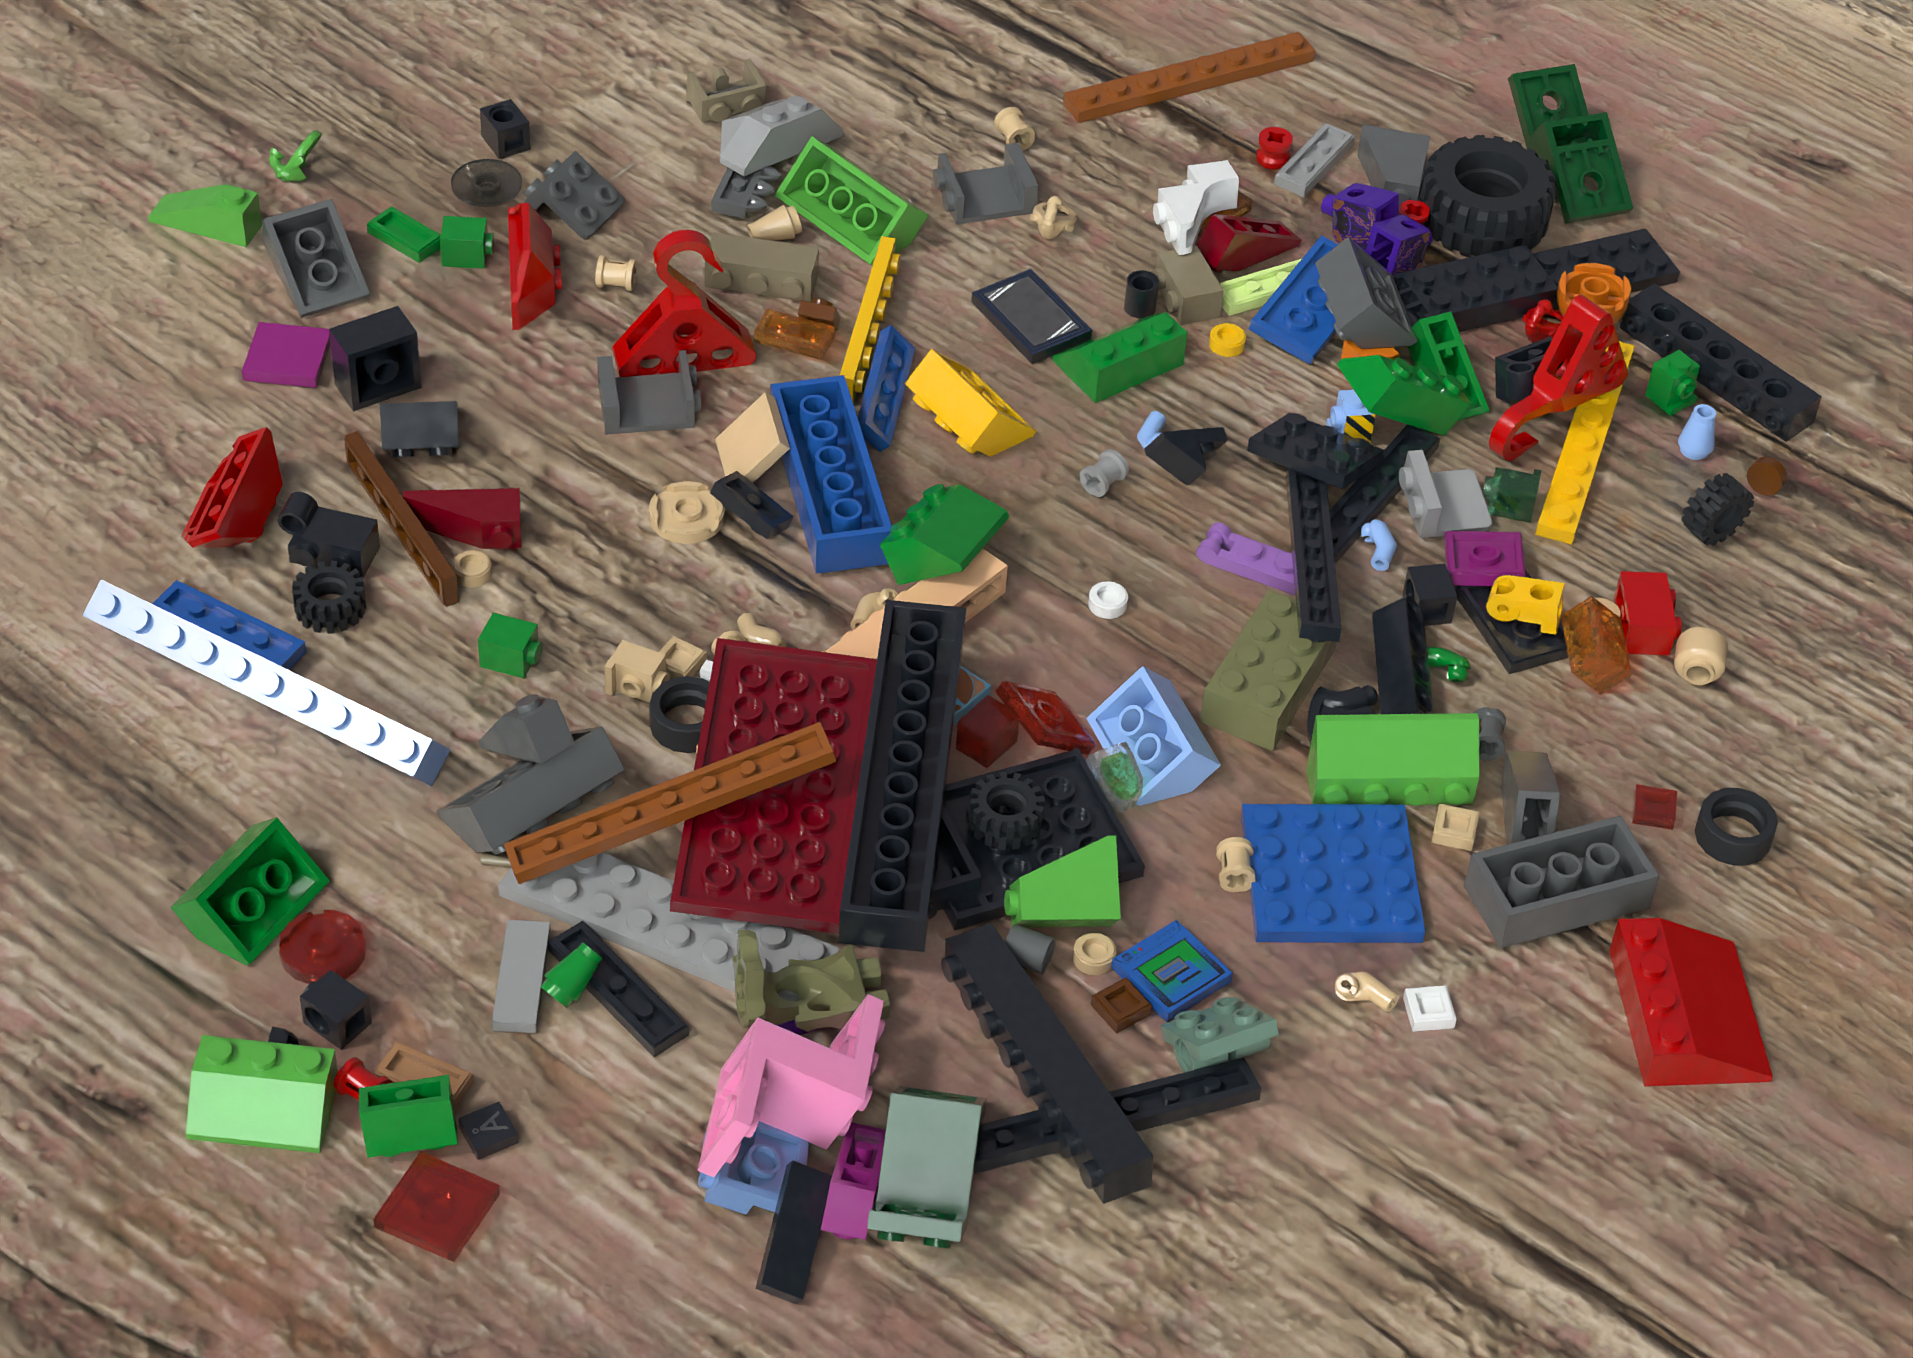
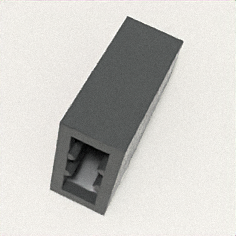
[1357,124,1430,209]
[1501,750,1560,845]

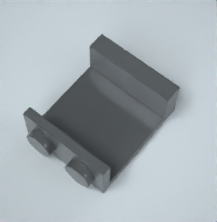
[933,143,1039,225]
[597,350,701,435]

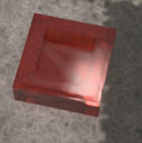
[1632,784,1677,830]

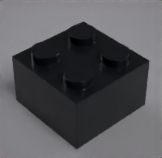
[329,306,422,411]

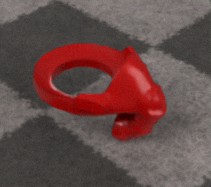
[1522,299,1563,342]

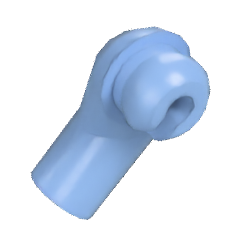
[1137,411,1166,449]

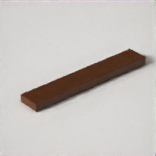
[344,431,459,607]

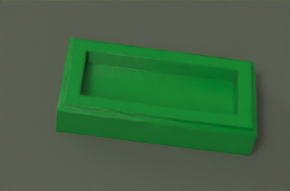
[367,206,440,263]

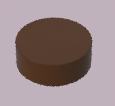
[1747,457,1787,496]

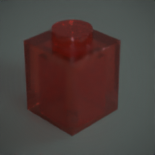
[956,695,1020,768]

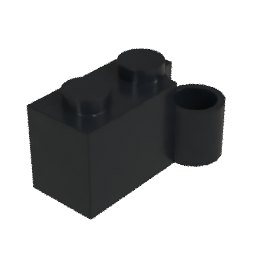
[1495,337,1565,406]
[277,492,380,578]

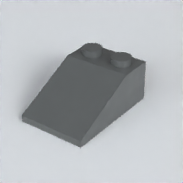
[262,199,370,318]

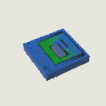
[1111,920,1233,1022]

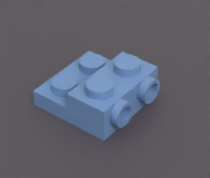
[698,1121,809,1214]

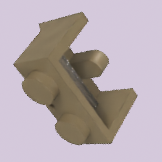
[686,59,766,122]

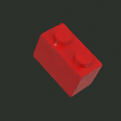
[1614,571,1682,655]

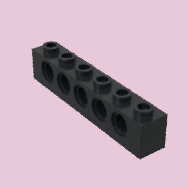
[1620,284,1822,442]

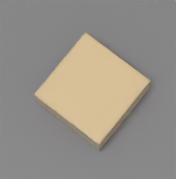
[659,636,707,679]
[1431,803,1479,851]

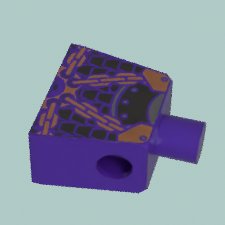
[1321,183,1399,251]
[1366,215,1432,277]

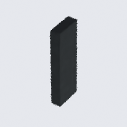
[755,1160,832,1304]

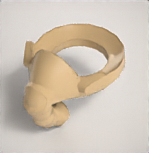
[1030,196,1077,239]

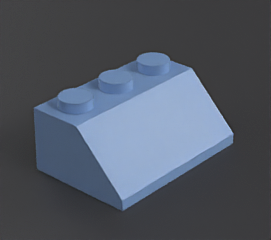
[1086,666,1221,806]

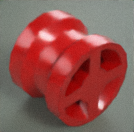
[1256,127,1293,170]

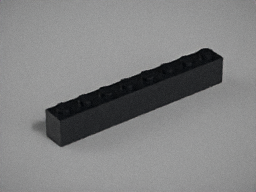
[941,923,1153,1204]

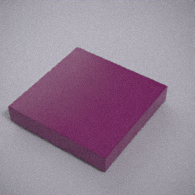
[242,322,331,388]
[1444,531,1525,586]

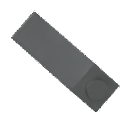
[478,694,575,764]

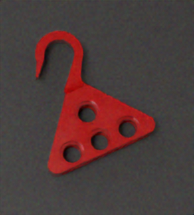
[612,229,756,377]
[1489,294,1628,461]

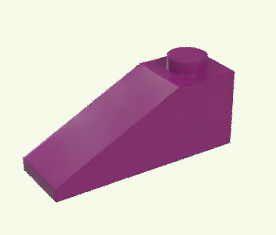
[821,1122,886,1240]

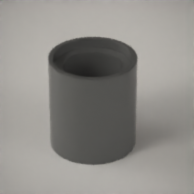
[1005,924,1056,974]

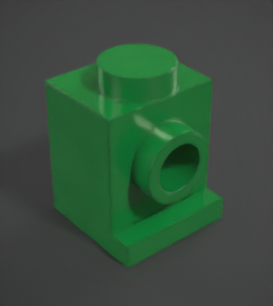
[1645,350,1700,416]

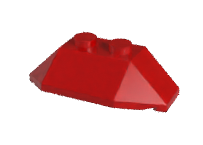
[508,203,562,330]
[181,427,283,548]

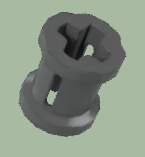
[1473,707,1506,761]

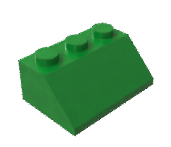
[1053,312,1188,403]
[1337,355,1471,436]
[880,484,1010,585]
[170,817,330,966]

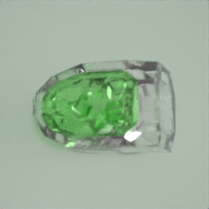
[1085,742,1143,813]

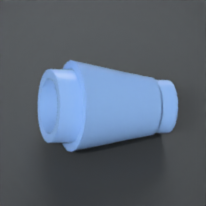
[1678,404,1716,460]

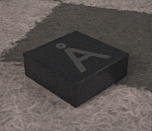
[458,1102,519,1160]

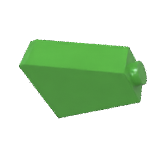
[1004,836,1121,927]

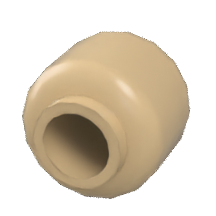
[1674,626,1728,685]

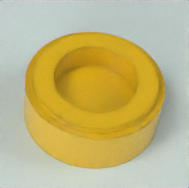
[1209,323,1246,357]

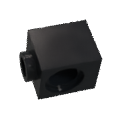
[480,99,531,159]
[1403,564,1458,626]
[300,970,372,1050]

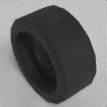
[649,676,709,753]
[1694,788,1778,865]

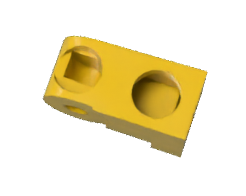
[1486,575,1565,635]

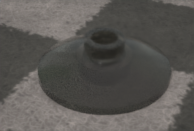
[451,159,522,207]

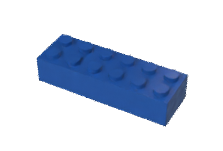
[770,375,892,574]

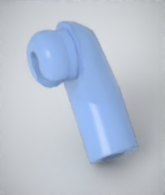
[1361,519,1397,571]

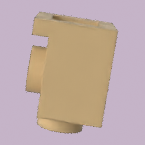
[604,640,670,703]

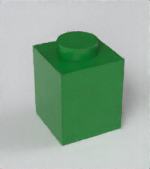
[440,216,494,269]
[478,612,543,679]

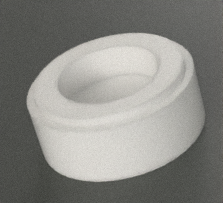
[1088,581,1128,619]

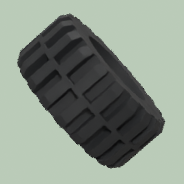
[1419,135,1557,257]

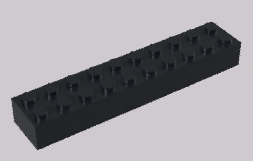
[838,600,966,952]

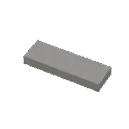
[1274,123,1355,197]
[492,920,551,1033]

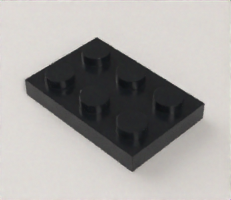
[1247,413,1384,489]

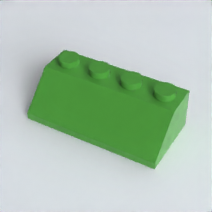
[774,136,929,266]
[1306,713,1479,806]

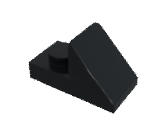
[1144,427,1228,485]

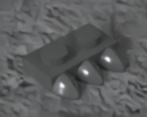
[711,166,781,218]

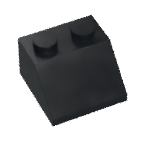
[380,401,460,458]

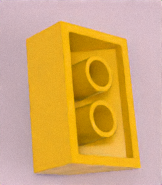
[905,349,1037,457]

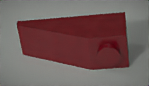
[1197,214,1302,273]
[403,488,521,549]

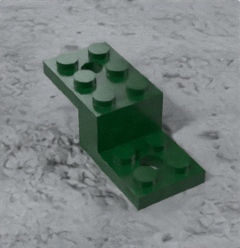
[1508,64,1633,224]

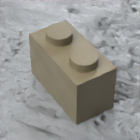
[1152,245,1224,325]

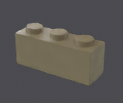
[705,232,819,302]

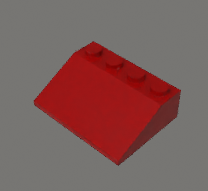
[1609,918,1773,1087]

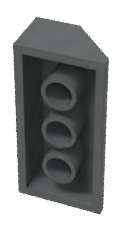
[436,726,625,855]

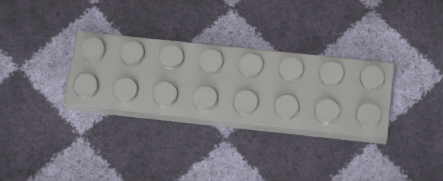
[498,828,840,1001]

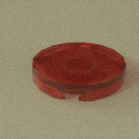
[279,910,366,984]

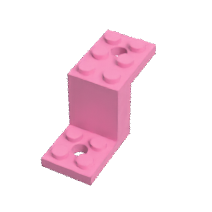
[697,994,885,1177]

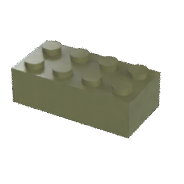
[1200,589,1341,751]

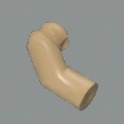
[1335,972,1399,1013]

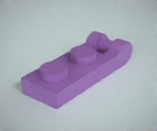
[1196,522,1295,595]

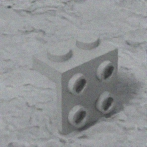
[1399,450,1492,538]

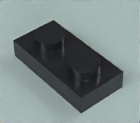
[710,471,794,539]

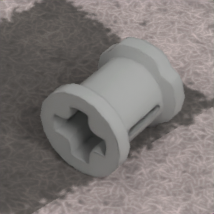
[1080,449,1129,497]

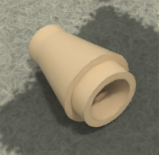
[747,205,802,241]

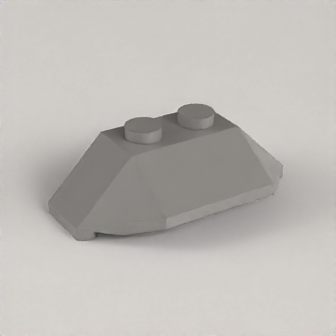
[720,96,843,176]

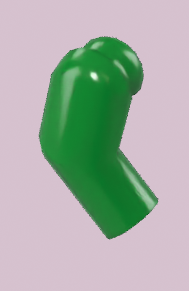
[1427,647,1471,682]

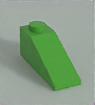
[148,184,262,247]

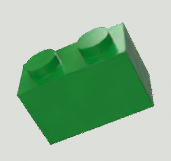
[359,1075,458,1158]

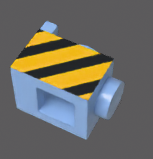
[1326,389,1376,443]

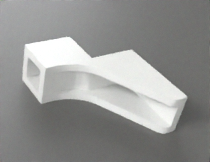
[1153,160,1239,255]

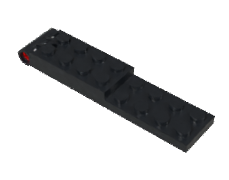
[1393,228,1680,332]

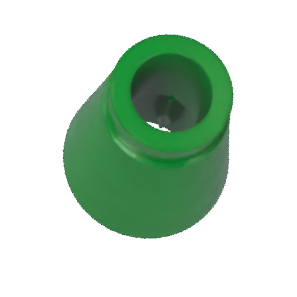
[540,942,603,1008]

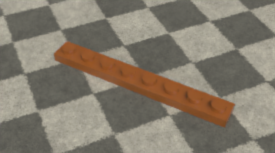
[1063,32,1315,123]
[504,722,836,884]

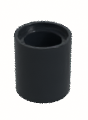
[1124,270,1159,319]

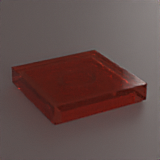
[995,681,1096,755]
[373,1151,500,1262]

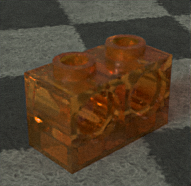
[1561,596,1632,695]

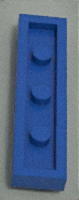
[858,325,915,452]
[152,580,306,670]

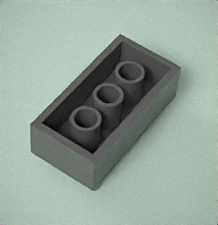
[1464,815,1659,948]

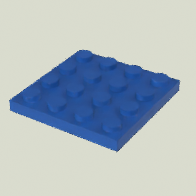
[1241,804,1425,943]

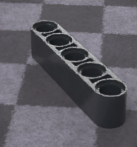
[1372,595,1434,714]

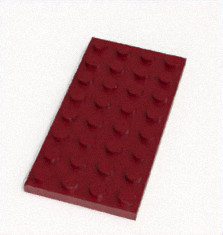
[670,638,877,934]

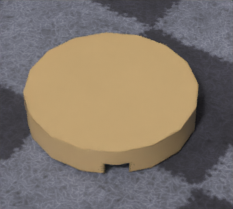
[649,481,725,544]

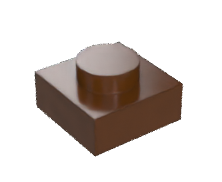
[797,298,841,331]

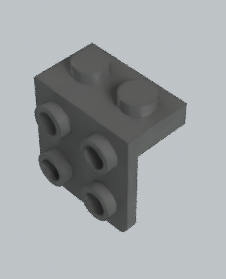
[524,150,624,239]

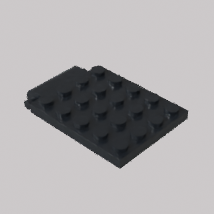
[929,748,1145,931]

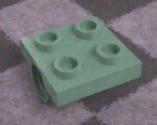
[1161,997,1279,1072]

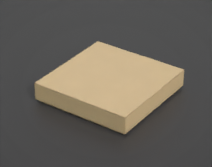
[715,392,790,483]

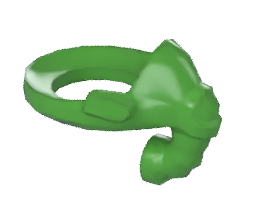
[269,130,322,182]

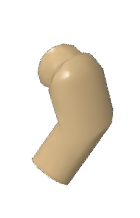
[851,588,898,630]
[737,613,786,647]

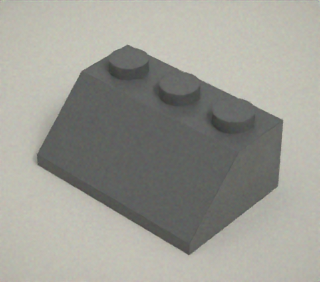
[1315,237,1417,349]

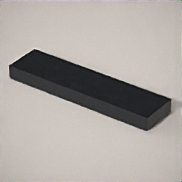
[548,921,689,1057]

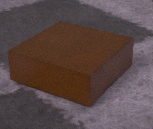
[1091,978,1152,1034]

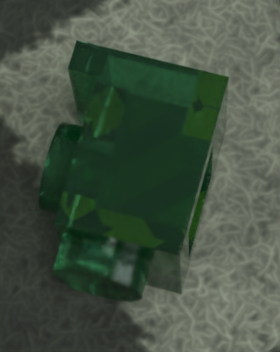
[1482,467,1541,523]

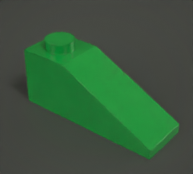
[1407,311,1490,422]

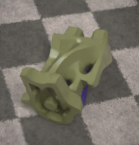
[733,930,890,1035]

